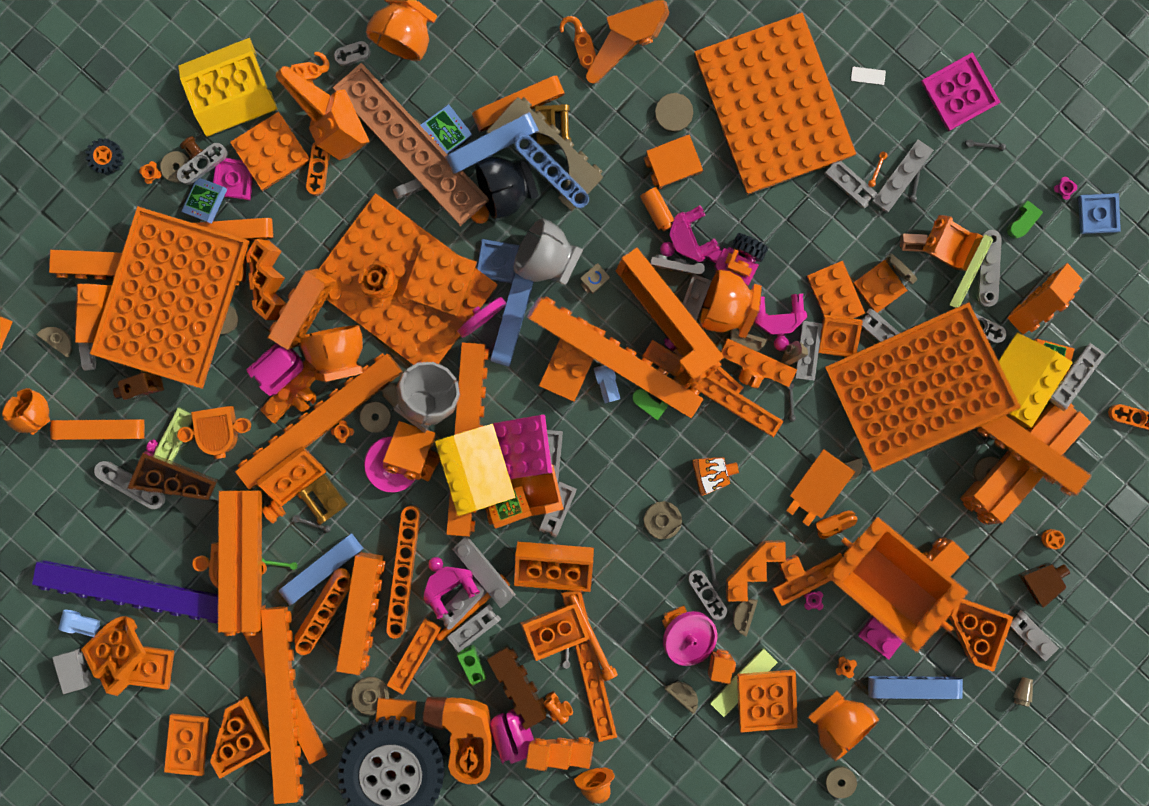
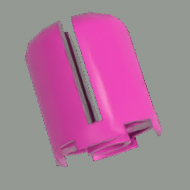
[246,343,304,396]
[490,709,534,764]

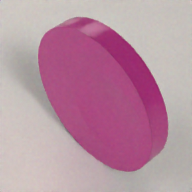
[457,297,507,338]
[364,436,416,492]
[663,611,717,666]

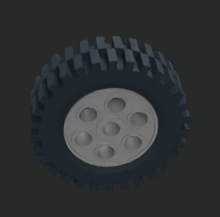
[338,716,445,806]

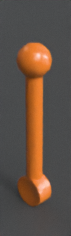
[868,151,888,187]

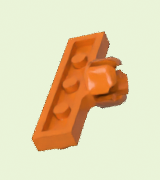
[720,338,797,389]
[260,360,317,424]

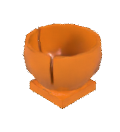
[366,0,437,61]
[700,270,762,338]
[300,325,363,382]
[808,691,879,761]

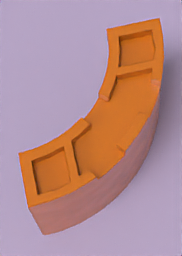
[485,464,563,525]

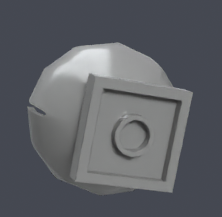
[513,218,583,285]
[394,362,460,433]

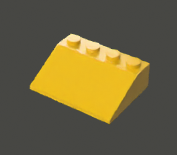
[998,332,1073,428]
[435,424,516,516]

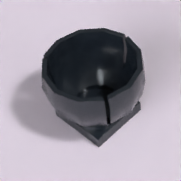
[475,156,539,221]

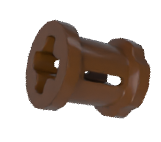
[180,136,203,160]

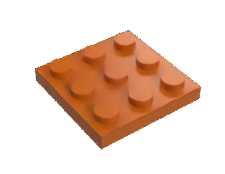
[230,112,310,191]
[403,242,477,317]
[737,670,798,732]

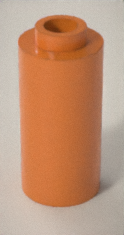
[640,187,674,231]

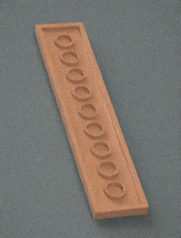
[333,63,489,226]

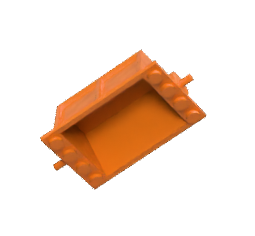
[827,517,968,653]

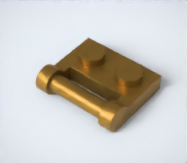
[535,105,572,146]
[297,474,348,525]

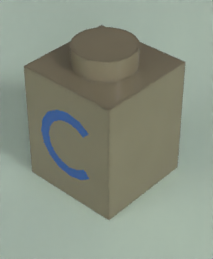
[580,263,610,294]

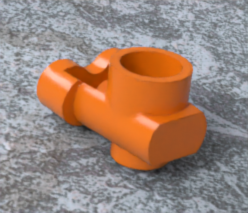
[544,691,573,725]

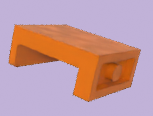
[644,134,703,189]
[923,215,983,271]
[383,421,435,480]

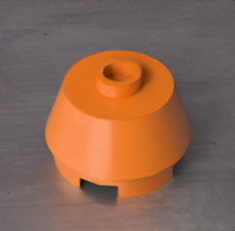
[358,261,398,299]

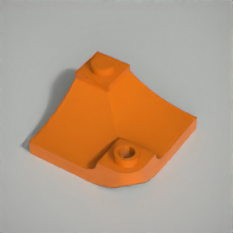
[75,284,112,343]
[81,616,146,696]

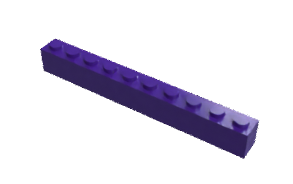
[32,560,218,623]

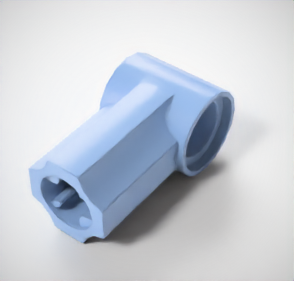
[594,365,620,403]
[58,610,100,637]

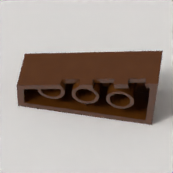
[127,451,218,500]
[487,645,547,730]

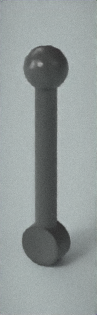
[965,139,1006,151]
[909,166,923,202]
[786,382,796,422]
[293,515,331,533]
[706,548,719,588]

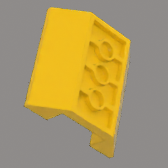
[178,38,278,137]

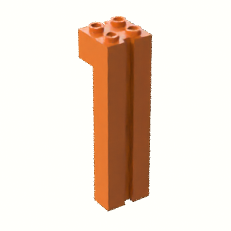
[616,248,724,389]
[960,402,1091,525]
[218,491,266,636]

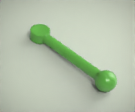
[262,558,298,570]

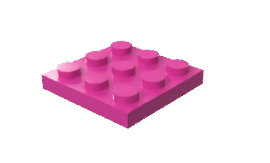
[921,52,1001,132]
[493,415,552,479]

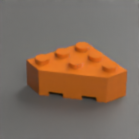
[1008,263,1083,335]
[949,598,1013,672]
[210,695,271,779]

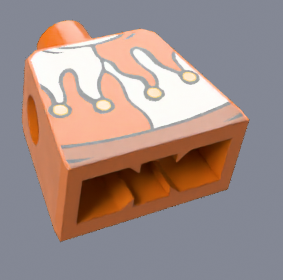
[692,457,739,496]

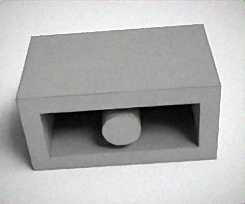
[52,648,92,694]

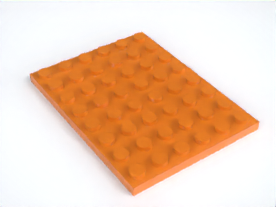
[694,12,856,195]
[318,193,498,365]
[90,206,250,389]
[825,303,1021,472]

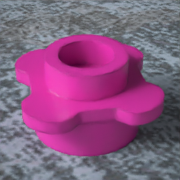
[1054,177,1077,200]
[804,591,824,610]

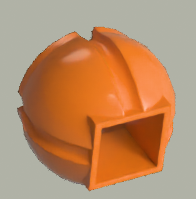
[2,388,50,435]

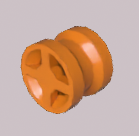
[262,500,286,523]
[1041,529,1065,549]

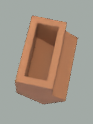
[900,234,927,252]

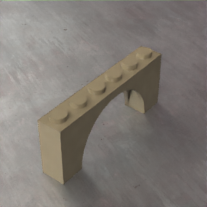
[487,97,603,211]

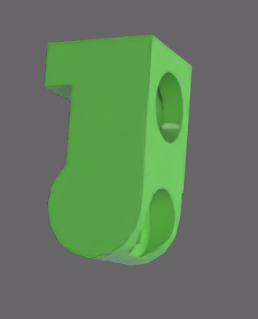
[1007,201,1043,238]
[633,389,669,420]
[457,644,487,685]

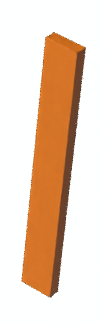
[643,340,784,438]
[562,590,617,742]
[243,630,328,764]

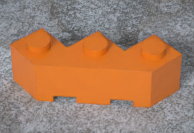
[246,239,287,320]
[726,540,786,602]
[526,737,594,771]

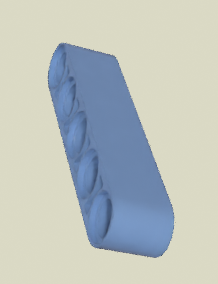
[445,112,539,174]
[514,133,589,208]
[491,273,534,367]
[278,534,364,606]
[868,676,963,699]

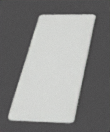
[851,67,886,85]

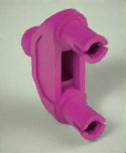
[660,205,720,262]
[754,294,807,351]
[424,557,480,619]

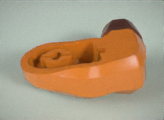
[423,697,493,784]

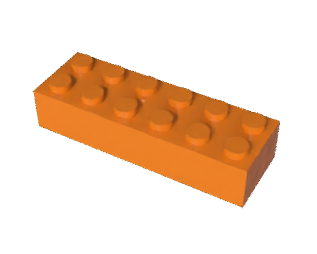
[336,552,386,675]

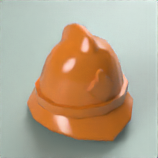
[574,767,615,804]

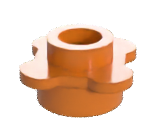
[139,161,162,184]
[331,420,354,443]
[835,657,857,678]

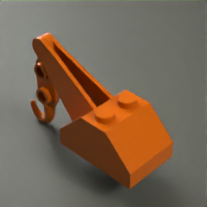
[559,0,669,84]
[276,52,370,160]

